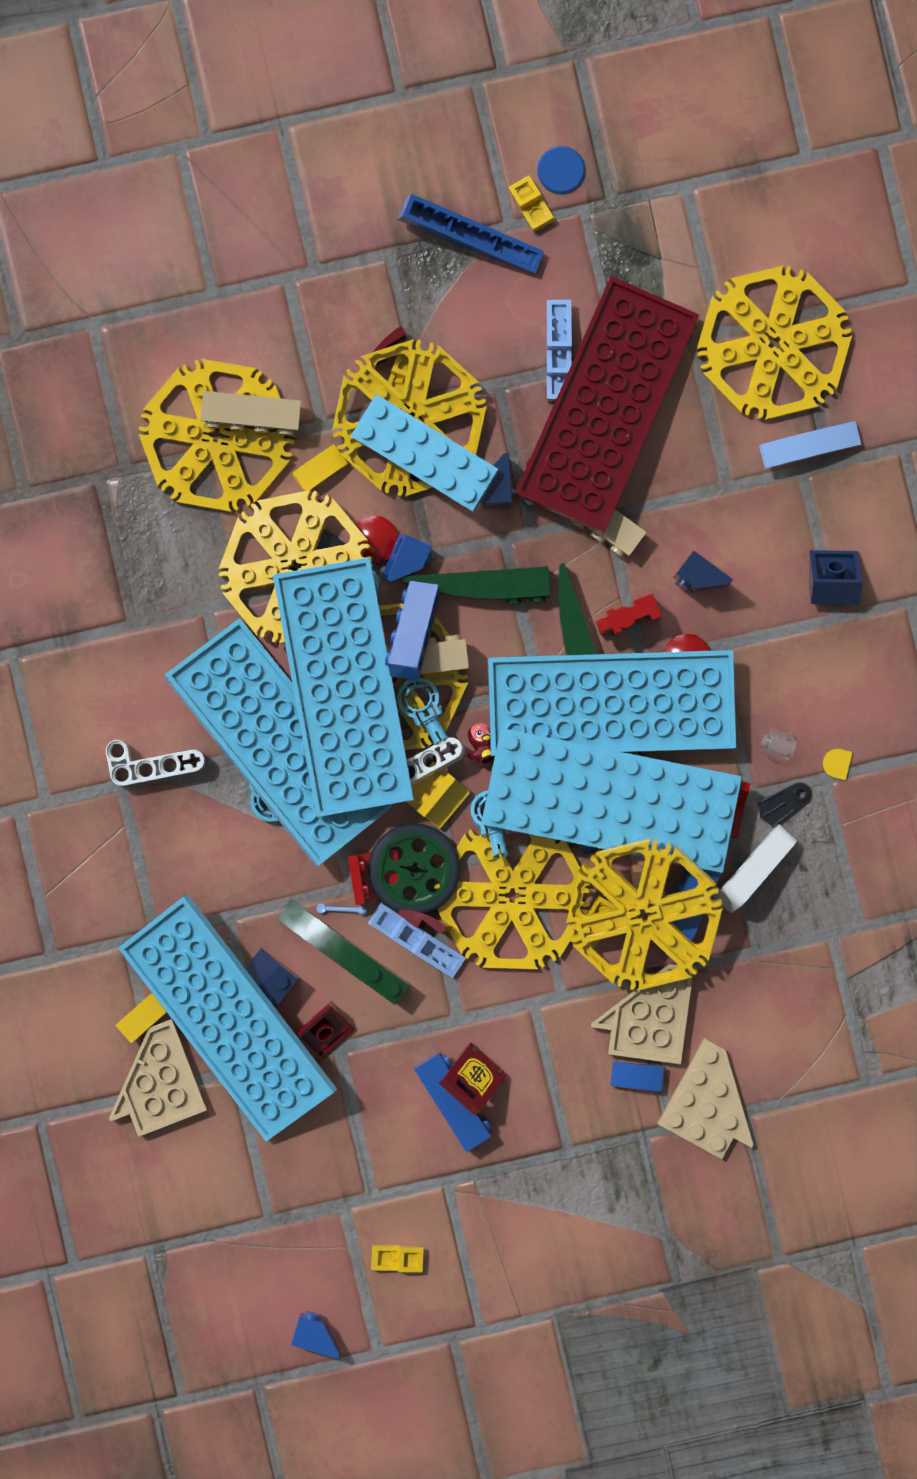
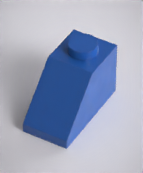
[381,534,432,581]
[291,1311,340,1359]

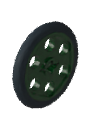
[368,823,460,914]

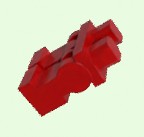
[595,594,661,636]

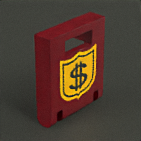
[439,1042,507,1116]

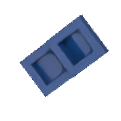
[610,1061,665,1092]

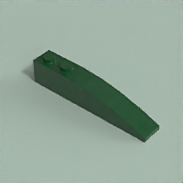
[558,563,597,655]
[402,566,550,604]
[277,899,410,1005]

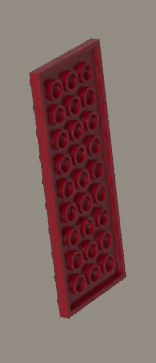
[514,276,700,534]

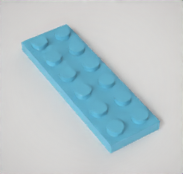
[351,394,500,512]

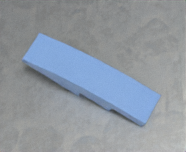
[547,300,572,402]
[759,421,861,469]
[368,903,466,978]

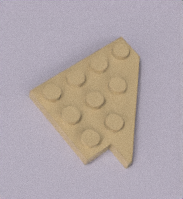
[591,964,693,1064]
[109,1019,207,1137]
[657,1038,753,1159]

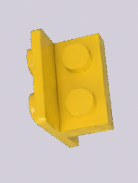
[406,762,470,828]

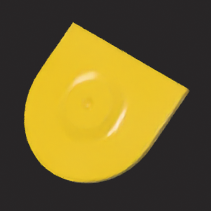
[823,749,853,780]

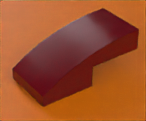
[373,326,407,367]
[398,910,452,935]

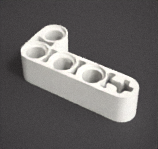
[407,738,465,787]
[106,740,206,786]
[713,824,797,913]

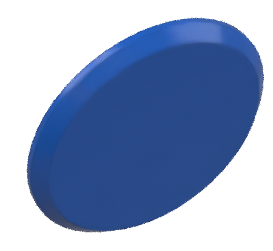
[537,146,585,194]

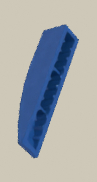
[397,194,544,274]

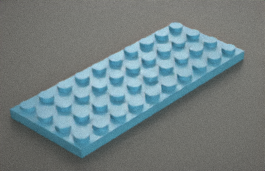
[273,557,414,817]
[163,618,392,868]
[488,650,736,756]
[481,728,742,873]
[118,894,337,1141]

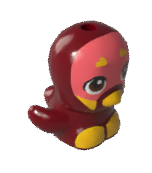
[467,723,495,765]

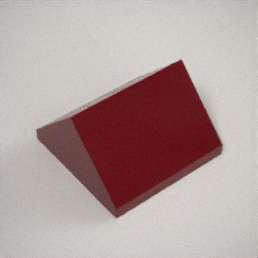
[295,1001,355,1061]

